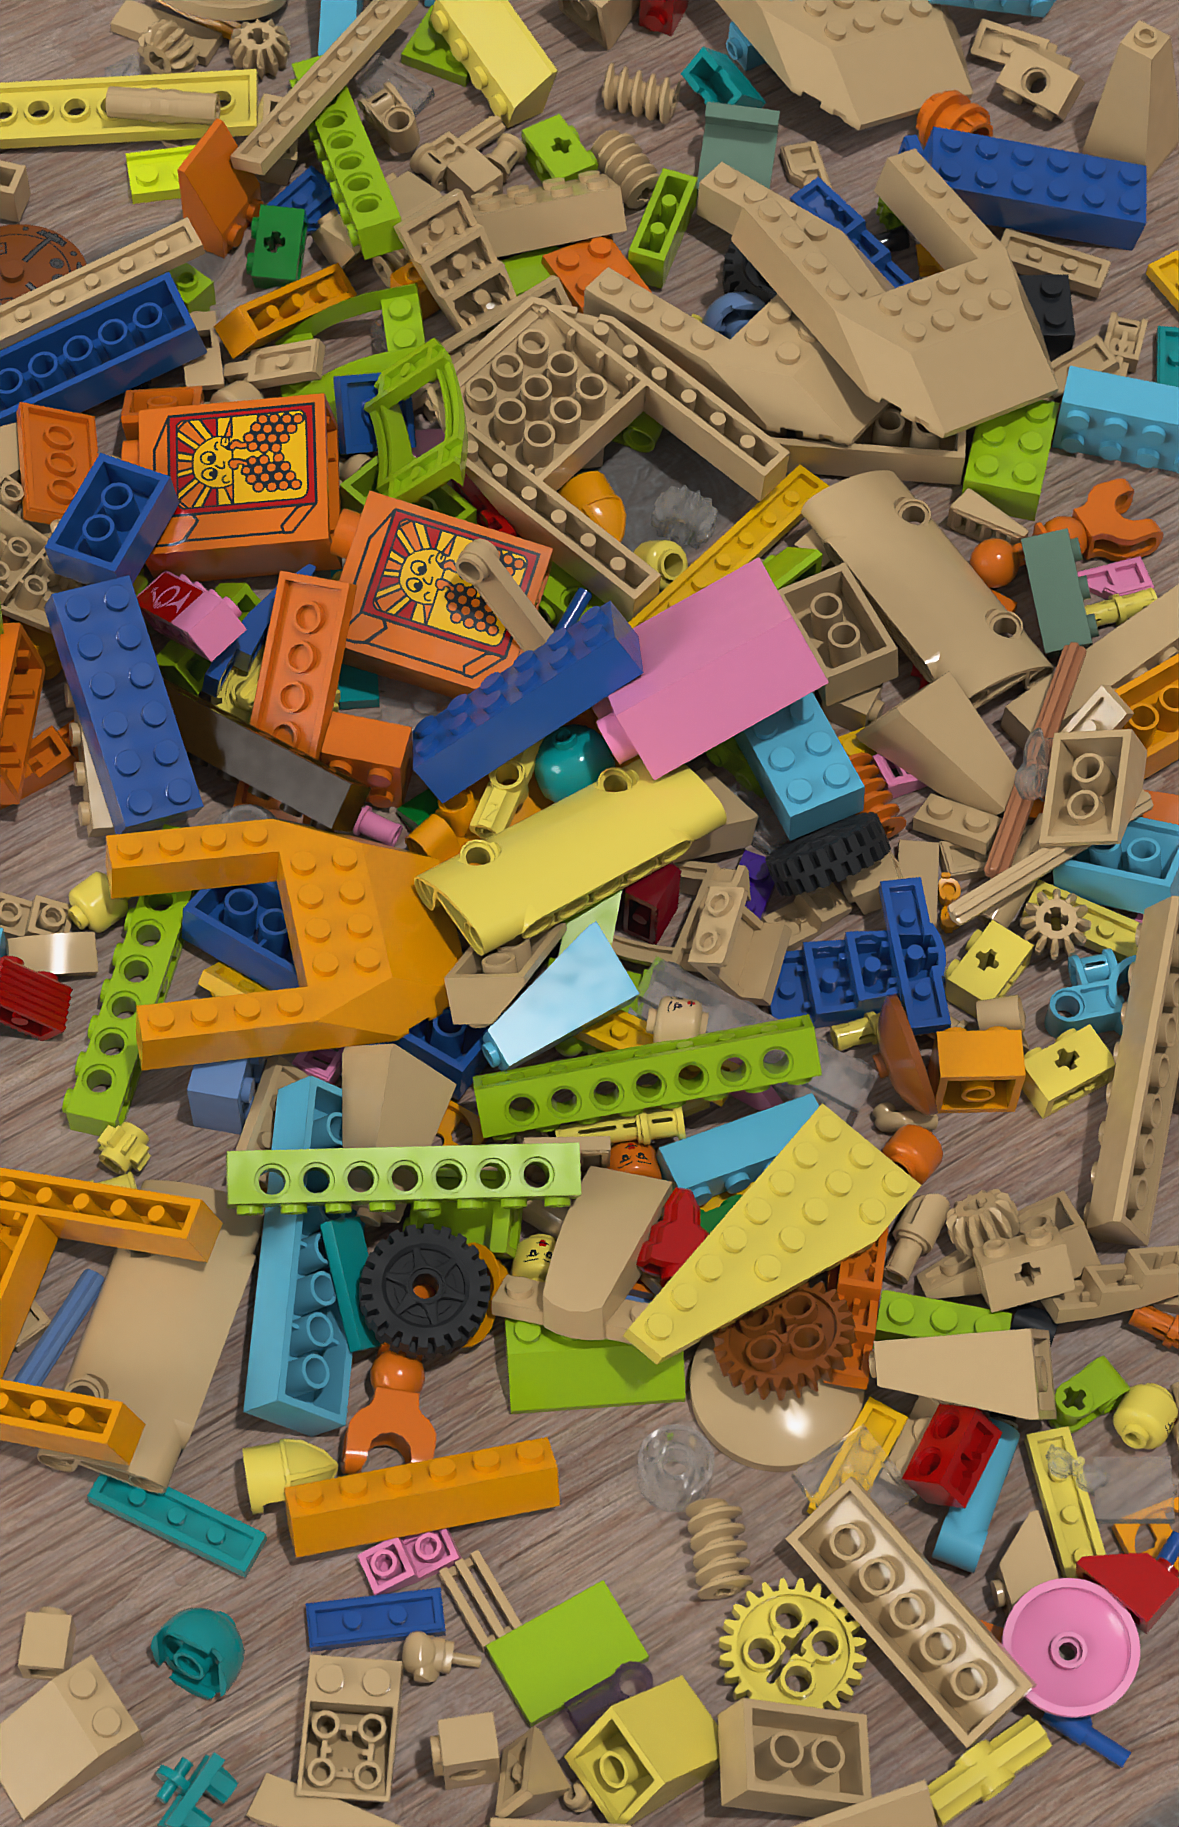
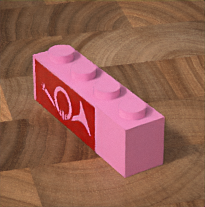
[136,570,247,662]

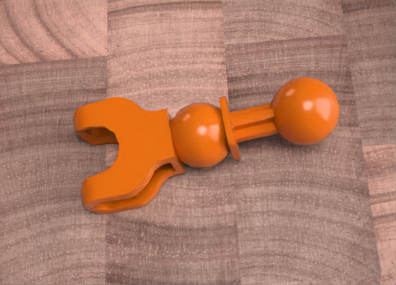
[969,478,1164,588]
[341,1284,436,1475]

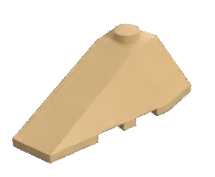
[916,1190,1101,1299]

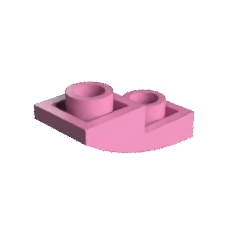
[357,1528,461,1595]

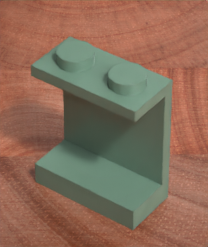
[697,102,780,197]

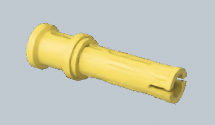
[555,1106,686,1145]

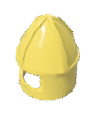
[242,1439,339,1515]

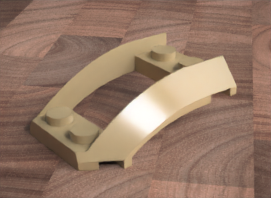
[612,860,751,972]

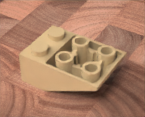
[296,1654,404,1803]

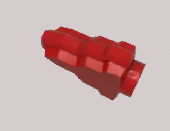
[636,1187,709,1287]

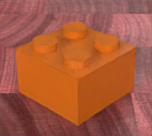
[321,711,413,808]

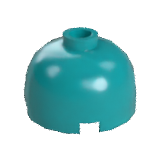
[534,724,616,803]
[151,1607,245,1699]

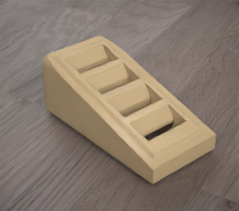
[947,488,1029,545]

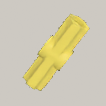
[469,737,545,840]
[928,1714,1052,1827]

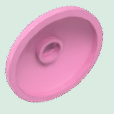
[1002,1578,1140,1718]

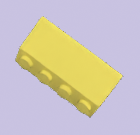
[430,0,558,128]

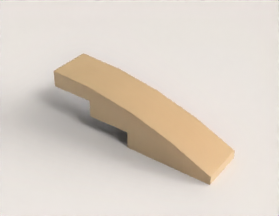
[1040,1245,1179,1324]
[246,1773,402,1827]

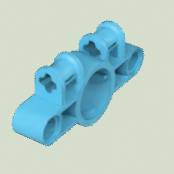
[1044,948,1136,1038]

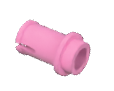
[353,805,403,847]

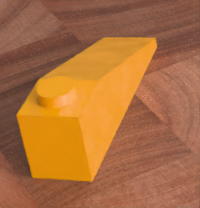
[213,263,357,359]

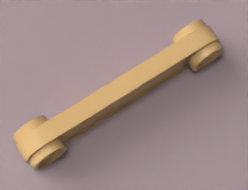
[455,538,554,652]

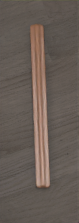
[984,642,1087,878]

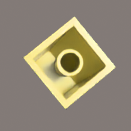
[564,1675,720,1825]

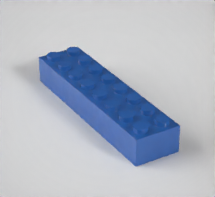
[182,882,503,1100]

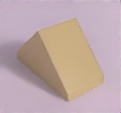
[496,1726,571,1818]

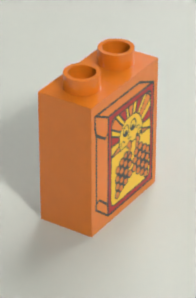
[122,393,342,582]
[330,490,553,699]

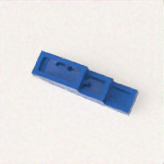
[790,177,914,288]
[202,564,316,698]

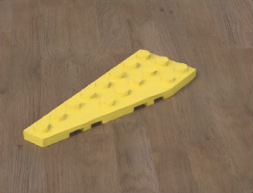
[623,1103,922,1365]

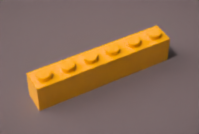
[284,1437,560,1558]

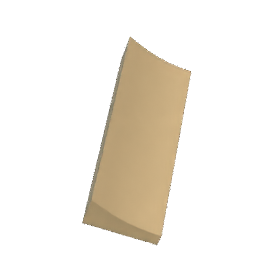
[785,1477,1037,1748]

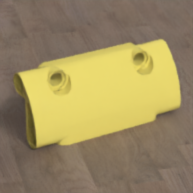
[414,758,727,956]

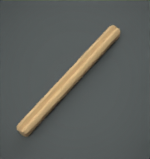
[947,789,1154,926]

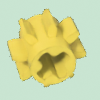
[97,1122,151,1175]

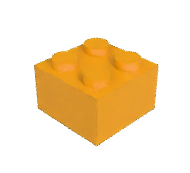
[928,1026,1026,1113]

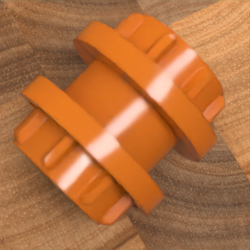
[916,90,993,146]

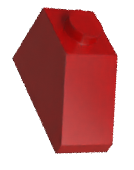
[1076,1552,1179,1634]

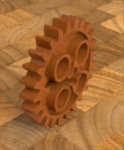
[713,1281,857,1401]

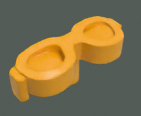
[938,872,961,933]

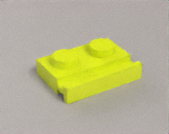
[126,145,196,204]

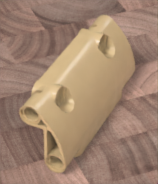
[801,470,1054,709]
[37,1180,265,1493]

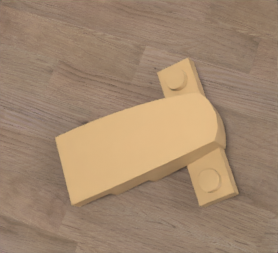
[393,188,572,365]
[491,1166,672,1344]

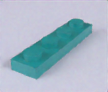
[87,1473,267,1578]

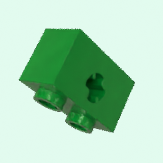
[246,205,308,290]

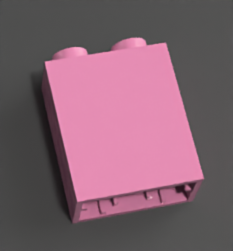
[592,557,829,780]

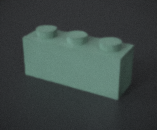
[1021,528,1099,659]

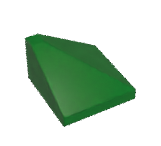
[396,788,439,831]

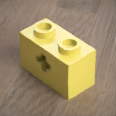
[945,920,1034,1019]
[1022,1024,1116,1119]

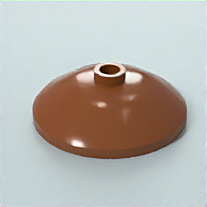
[872,994,938,1116]

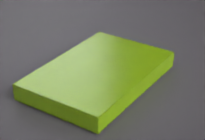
[486,1580,649,1728]

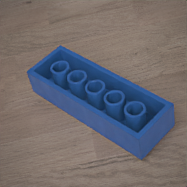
[922,126,1147,251]
[0,272,208,426]
[44,575,204,834]
[413,600,643,804]

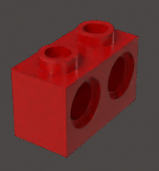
[902,1404,1003,1508]

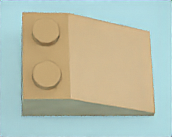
[1039,729,1147,847]
[0,1655,144,1822]

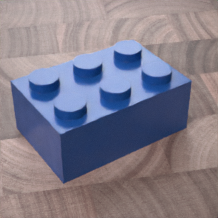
[44,453,179,585]

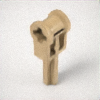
[410,115,505,191]
[1104,312,1148,377]

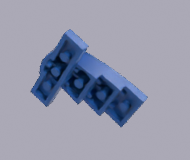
[768,877,951,1035]

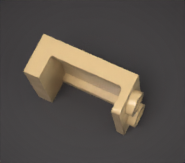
[687,886,792,1006]

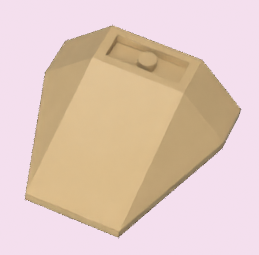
[0,472,87,634]

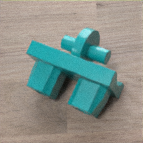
[155,1752,238,1827]

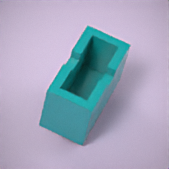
[681,46,767,109]

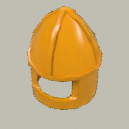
[557,471,626,543]

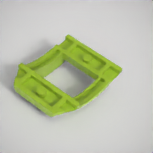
[275,283,426,403]
[364,338,468,504]

